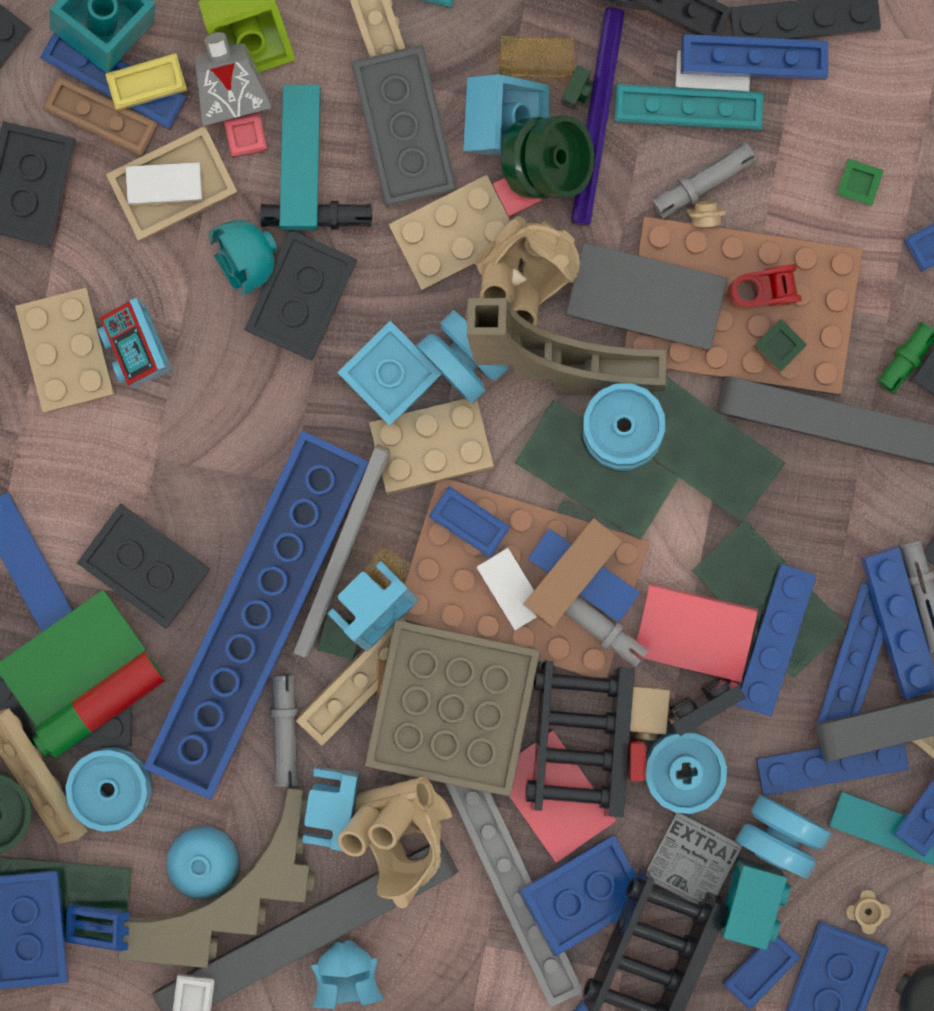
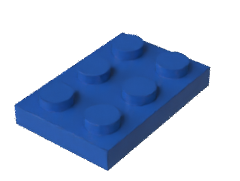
[518,835,647,956]
[0,870,69,989]

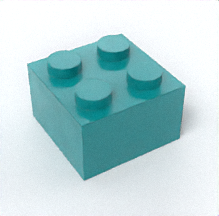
[50,0,156,73]
[719,857,791,950]

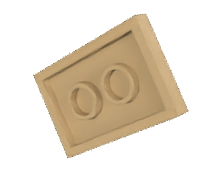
[106,126,239,242]
[388,175,510,291]
[15,287,116,413]
[369,399,494,495]

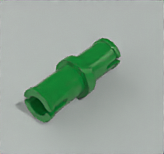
[876,322,934,395]

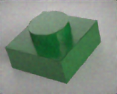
[835,159,884,207]

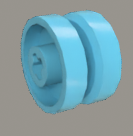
[416,310,510,404]
[583,383,665,471]
[645,730,727,814]
[65,746,153,832]
[735,794,832,879]

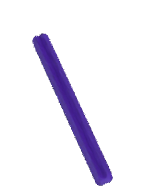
[571,7,625,226]

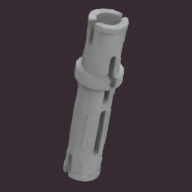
[651,141,757,219]
[899,540,934,653]
[564,597,649,668]
[269,674,299,787]

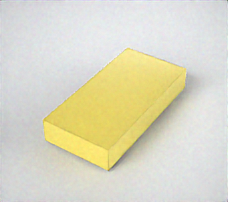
[105,53,188,111]

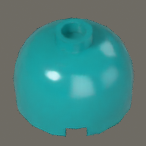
[208,220,277,297]

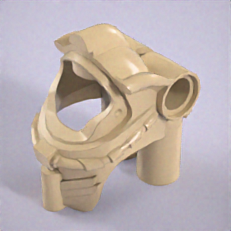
[475,216,581,326]
[338,777,452,908]

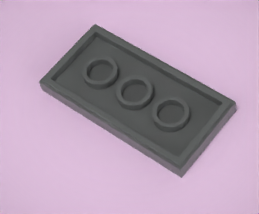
[351,44,457,207]
[566,242,728,350]

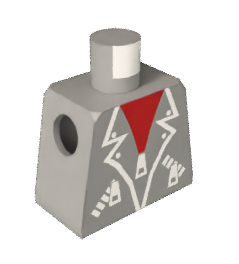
[194,32,271,126]

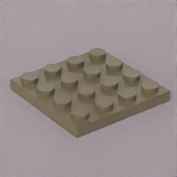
[364,620,540,797]

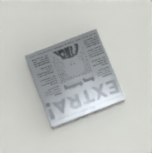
[646,813,742,903]

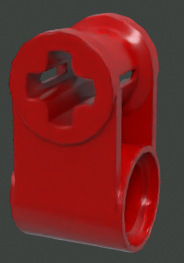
[727,264,802,310]

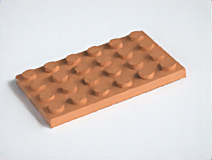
[624,216,863,395]
[402,479,650,678]

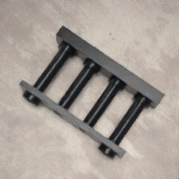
[525,661,635,817]
[582,867,729,1011]

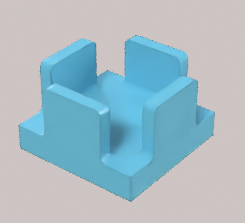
[337,321,442,426]
[327,561,420,652]
[302,766,360,851]

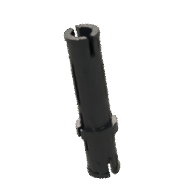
[260,201,372,230]

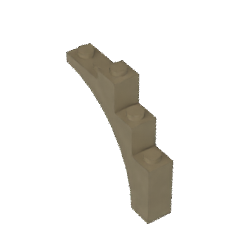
[467,298,667,394]
[118,786,315,968]

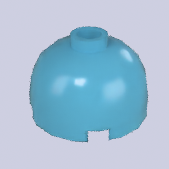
[166,825,240,900]

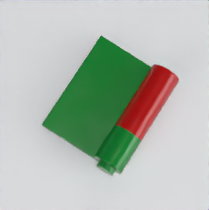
[0,589,166,758]

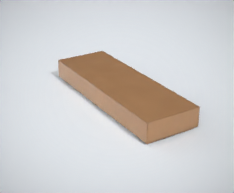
[42,75,159,157]
[522,518,623,628]

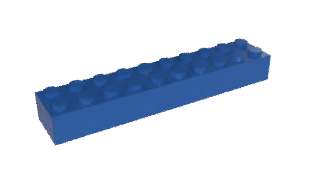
[143,430,369,800]

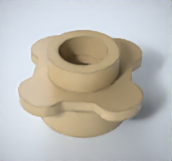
[687,200,726,227]
[846,889,891,934]

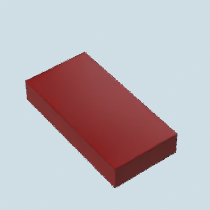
[627,738,646,781]

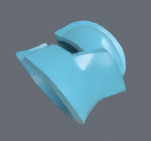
[310,940,385,1009]

